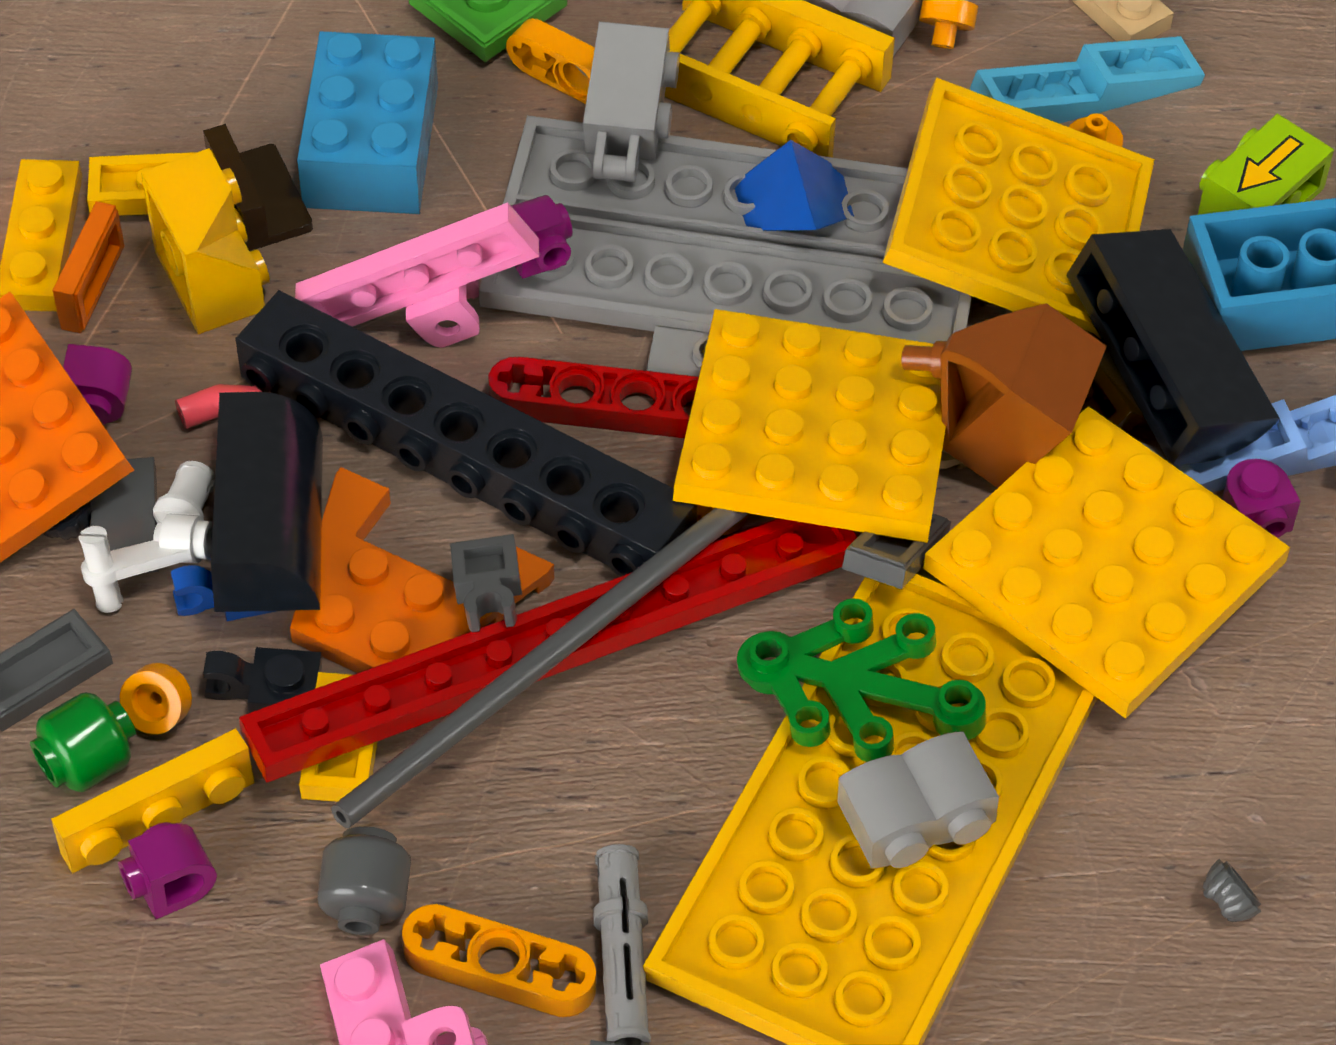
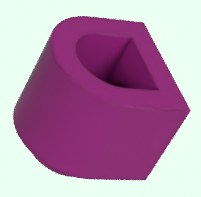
[511,195,573,279]
[63,344,132,425]
[1222,459,1301,538]
[118,822,217,920]

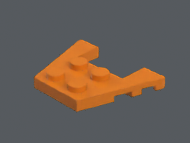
[290,467,555,673]

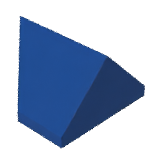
[735,140,854,231]

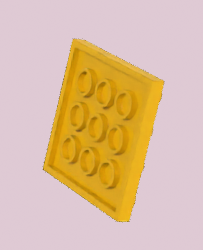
[882,77,1155,339]
[673,309,946,543]
[923,406,1290,719]

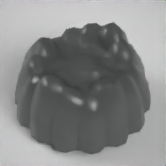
[1203,859,1261,922]

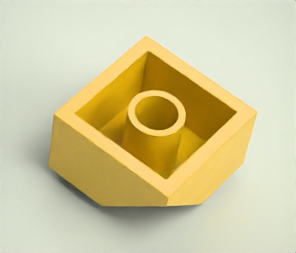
[141,148,270,334]

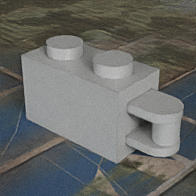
[583,21,680,183]

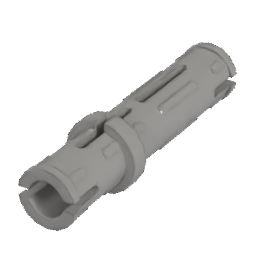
[593,844,651,1045]

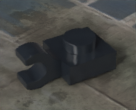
[203,647,322,713]

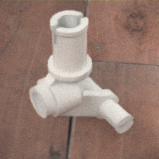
[79,461,215,613]

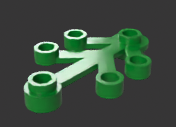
[737,598,987,762]

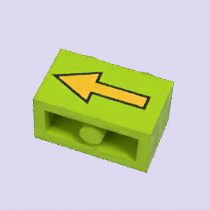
[1198,113,1334,215]

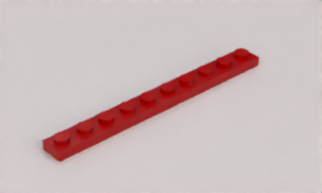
[239,518,857,783]

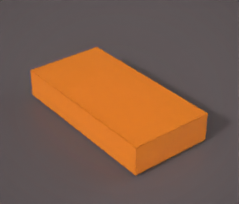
[52,201,125,334]

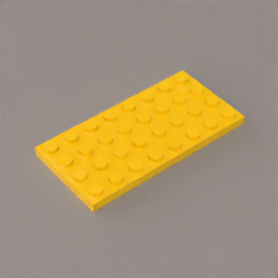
[643,574,1097,1045]

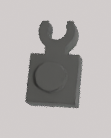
[450,534,522,632]

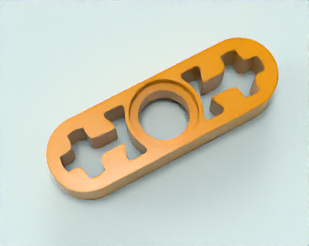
[506,18,595,104]
[402,904,596,1017]

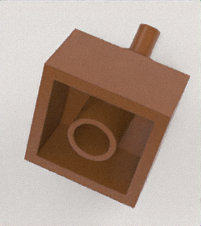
[901,303,1107,488]

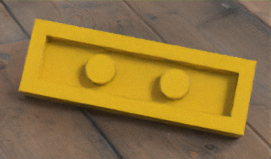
[0,159,83,311]
[51,728,255,874]

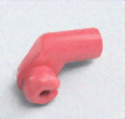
[175,384,262,429]

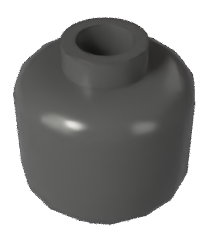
[317,826,411,935]

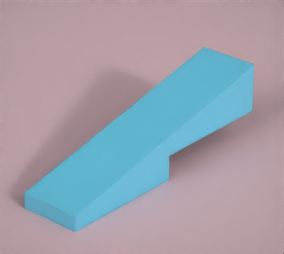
[969,36,1205,124]

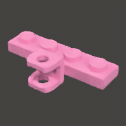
[295,202,539,348]
[320,939,488,1045]

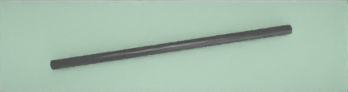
[331,508,749,828]

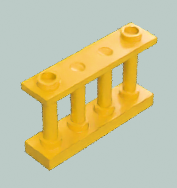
[665,0,895,158]

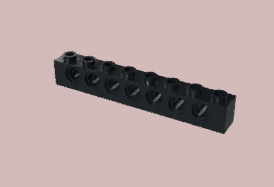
[235,290,698,577]

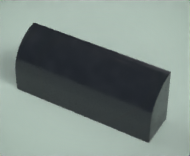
[1066,229,1280,466]
[211,392,323,612]

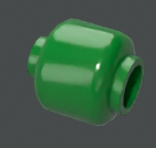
[30,692,136,792]

